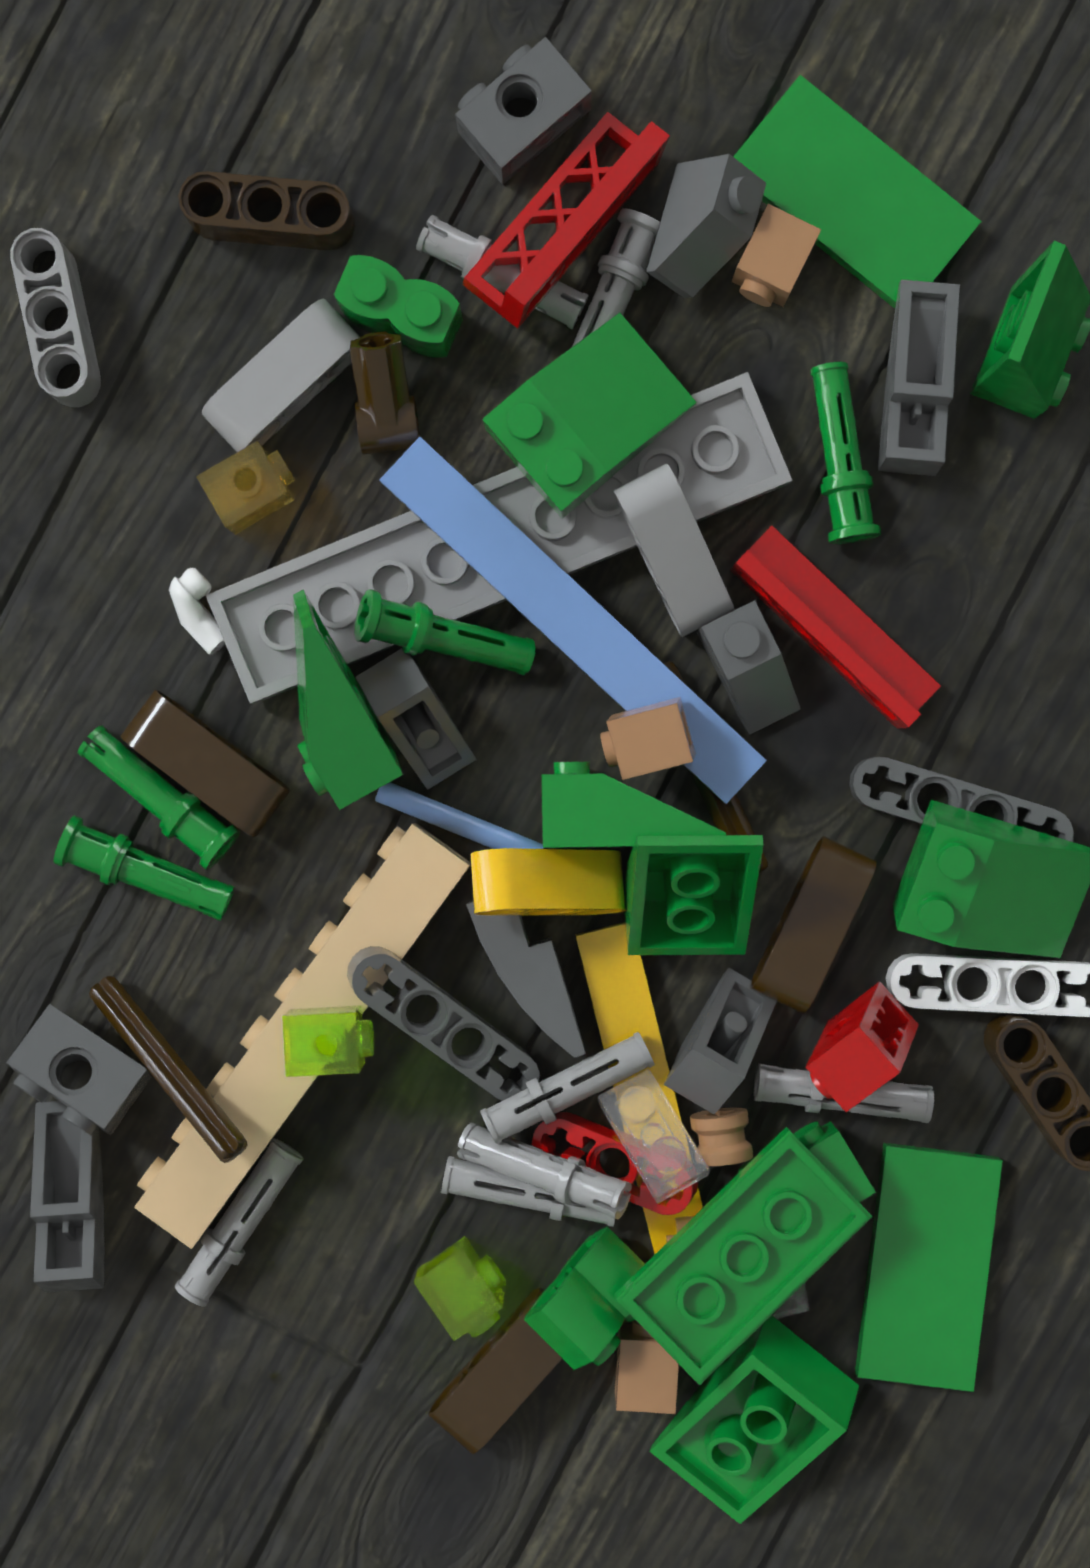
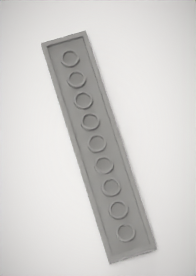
[206,372,792,705]

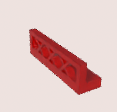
[462,112,670,329]
[730,526,941,729]

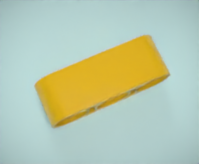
[471,848,626,916]

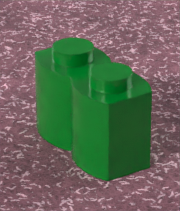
[334,255,463,358]
[524,1226,645,1370]

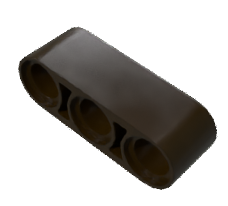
[178,171,355,250]
[120,689,291,837]
[750,836,877,1014]
[984,1013,1090,1171]
[428,1287,562,1454]

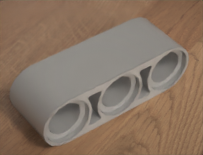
[10,228,101,407]
[202,298,360,458]
[613,463,735,637]

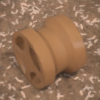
[690,1107,753,1166]

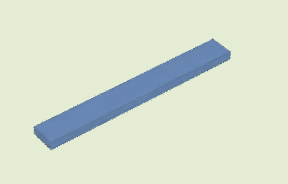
[380,437,767,804]

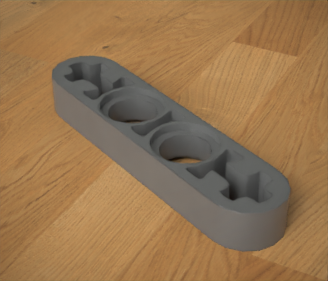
[849,757,1074,842]
[347,946,540,1101]

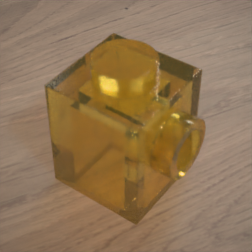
[196,441,295,535]

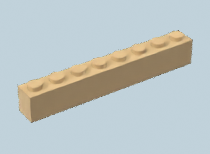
[134,823,471,1249]

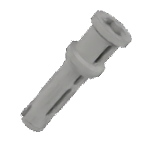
[572,208,660,347]

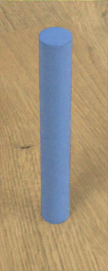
[375,782,543,849]

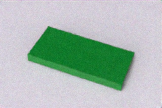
[734,75,982,309]
[615,1127,873,1385]
[855,1143,1003,1392]

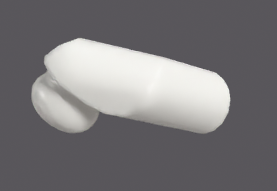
[169,568,225,655]

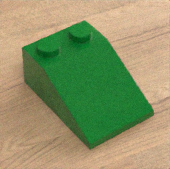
[970,241,1090,419]
[482,313,697,519]
[293,589,403,810]
[542,762,726,848]
[893,800,1090,958]
[624,835,764,955]
[649,1315,859,1524]

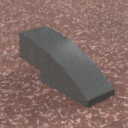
[878,280,960,476]
[466,899,586,1058]
[30,1101,105,1292]

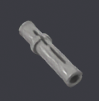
[416,215,589,329]
[480,1032,655,1144]
[753,1064,934,1123]
[457,1123,632,1219]
[175,1138,303,1307]
[441,1156,615,1227]

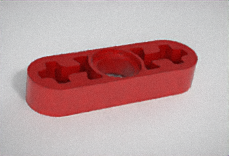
[532,1112,698,1215]

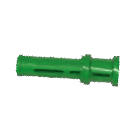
[810,362,881,544]
[354,589,535,675]
[77,725,241,870]
[53,815,235,921]

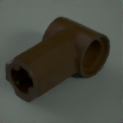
[350,331,420,455]

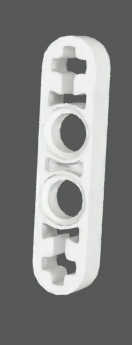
[886,953,1090,1017]

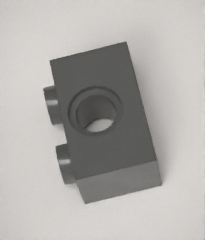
[455,37,592,185]
[6,1004,152,1136]

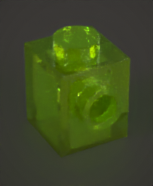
[282,1005,374,1077]
[414,1236,506,1341]

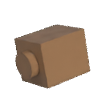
[732,204,821,307]
[600,697,696,780]
[615,1320,679,1414]

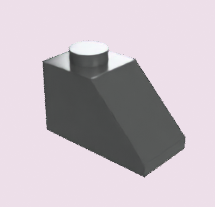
[646,154,766,298]
[697,600,801,735]
[356,648,477,790]
[664,968,777,1114]

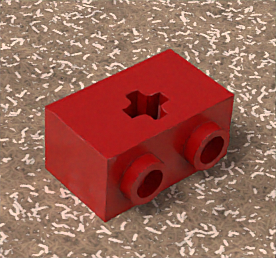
[805,981,919,1112]

